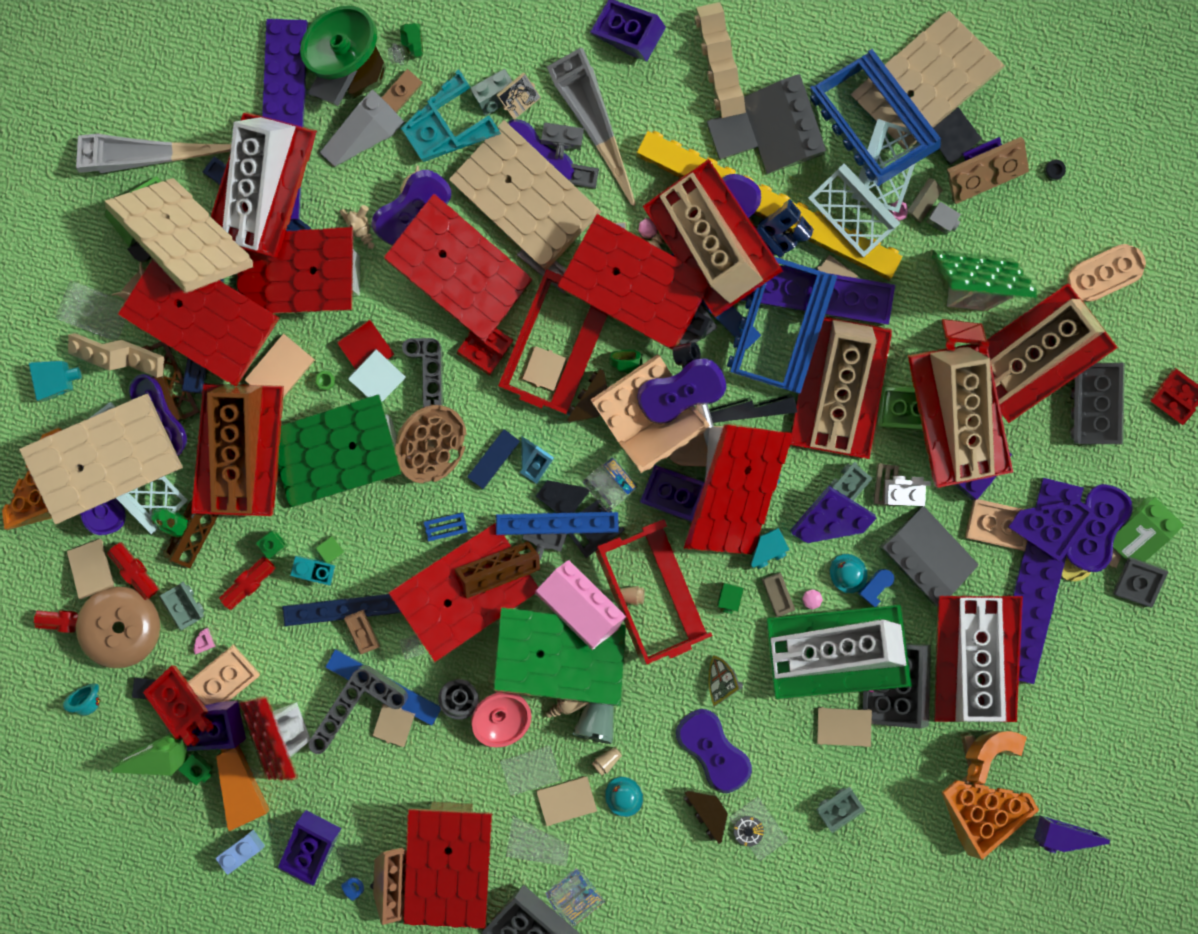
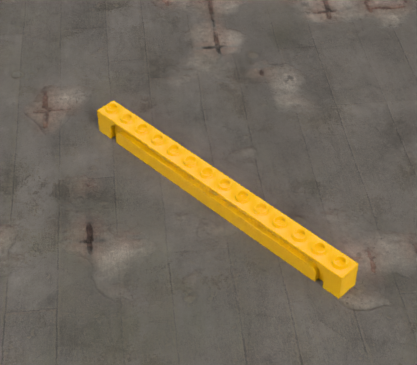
[637,131,903,280]

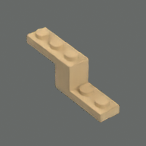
[68,333,164,377]

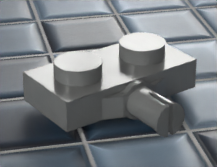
[541,122,584,160]
[522,534,567,560]

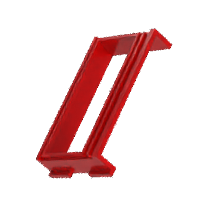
[498,269,608,414]
[595,519,713,665]

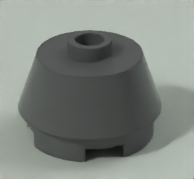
[438,679,479,719]

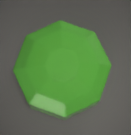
[315,371,336,391]

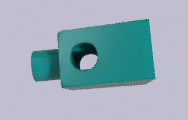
[29,361,82,402]

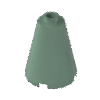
[573,703,614,744]

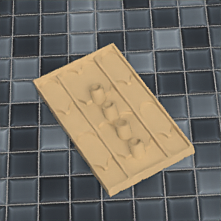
[850,11,1005,150]
[449,120,601,271]
[105,178,253,293]
[19,394,183,525]

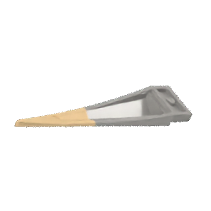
[547,48,635,206]
[76,134,232,173]

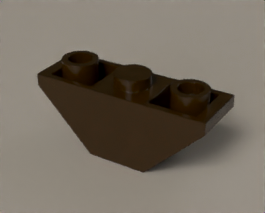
[347,46,386,99]
[566,369,607,423]
[683,787,728,844]

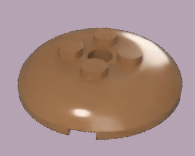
[395,405,467,484]
[76,587,160,668]

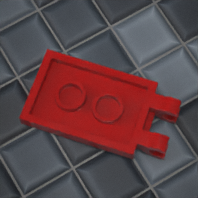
[143,665,214,746]

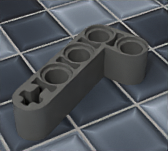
[402,338,443,407]

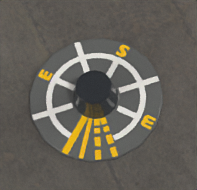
[734,816,764,846]

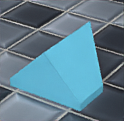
[520,436,554,484]

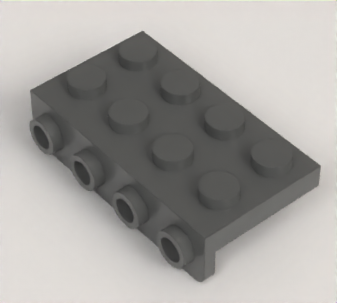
[1071,363,1125,445]

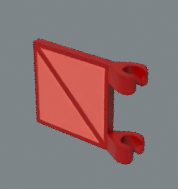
[941,319,990,355]

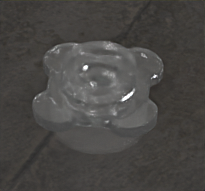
[388,43,405,65]

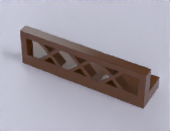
[141,341,200,422]
[163,497,219,568]
[455,541,540,598]

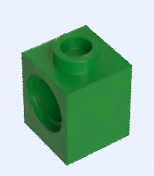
[256,530,288,559]
[717,582,744,614]
[178,751,213,786]

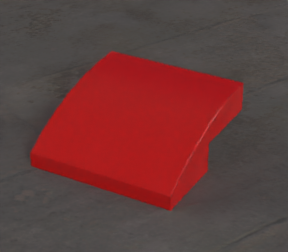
[337,319,395,369]
[456,328,514,376]
[1150,367,1198,425]

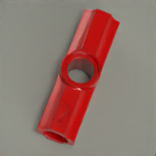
[107,542,160,600]
[219,556,276,611]
[34,610,78,633]

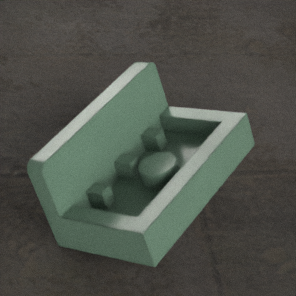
[470,69,513,116]
[829,462,873,501]
[159,582,204,631]
[816,787,866,833]

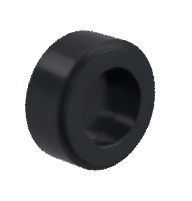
[1044,160,1066,181]

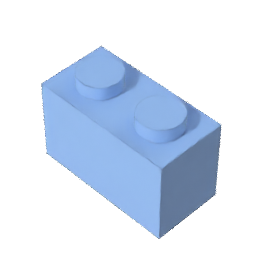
[215,830,265,875]

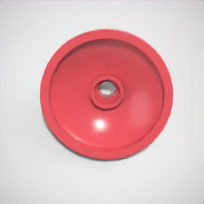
[471,692,531,747]

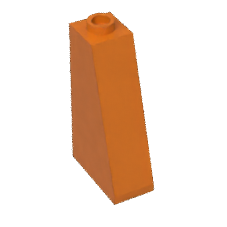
[216,745,270,831]

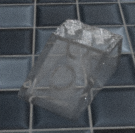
[56,279,126,341]

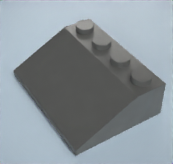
[744,74,826,174]
[879,506,979,607]
[863,643,931,729]
[481,884,580,934]

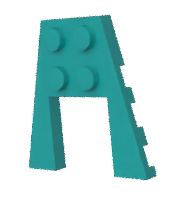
[401,69,501,162]

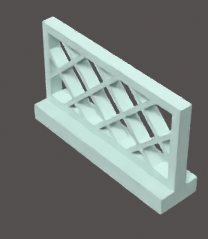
[852,119,920,213]
[809,163,900,257]
[117,476,188,534]

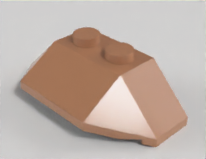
[373,848,407,925]

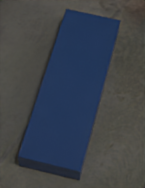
[468,429,520,489]

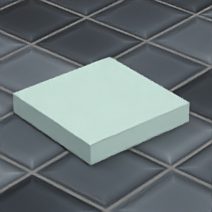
[348,349,406,402]

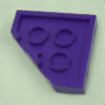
[791,486,877,543]
[1008,500,1095,562]

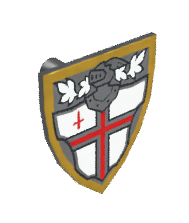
[708,655,743,707]

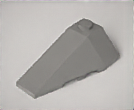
[320,89,405,167]

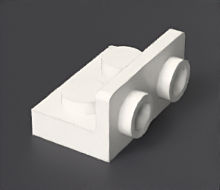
[885,476,931,506]

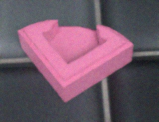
[194,628,216,655]

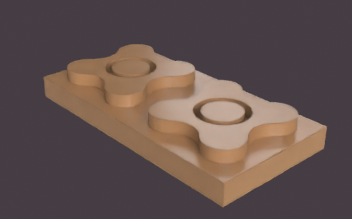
[947,137,1029,204]

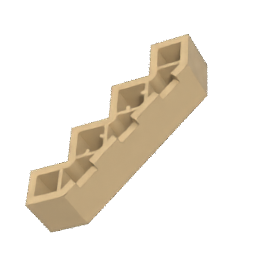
[694,2,746,118]

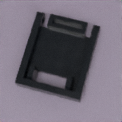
[569,497,625,558]

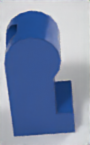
[858,569,894,607]

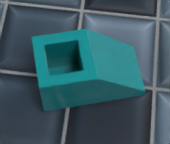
[750,528,790,569]
[291,555,335,586]

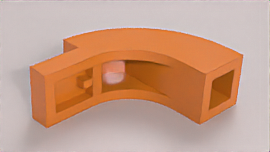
[965,731,1027,784]

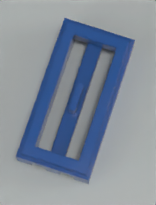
[424,512,468,542]

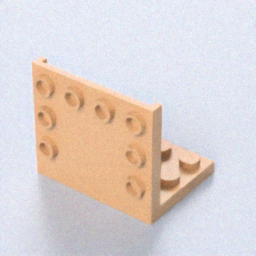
[591,354,710,473]

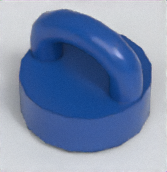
[341,877,364,901]

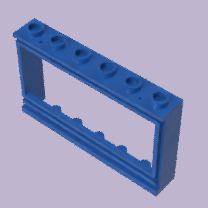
[810,49,941,186]
[727,257,837,393]

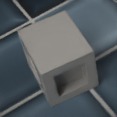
[926,202,961,235]

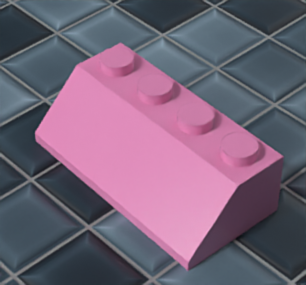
[535,560,626,650]

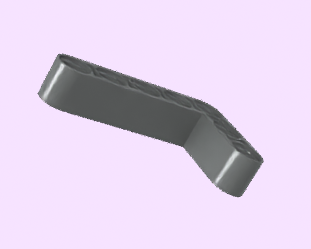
[309,665,408,754]

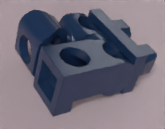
[756,199,814,258]

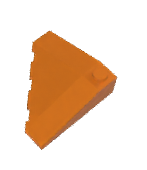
[2,428,62,530]
[942,780,1039,860]

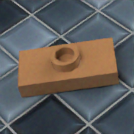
[382,69,423,113]
[344,609,380,655]

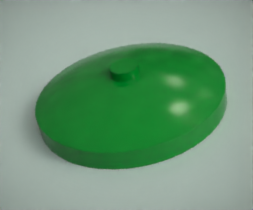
[300,6,377,79]

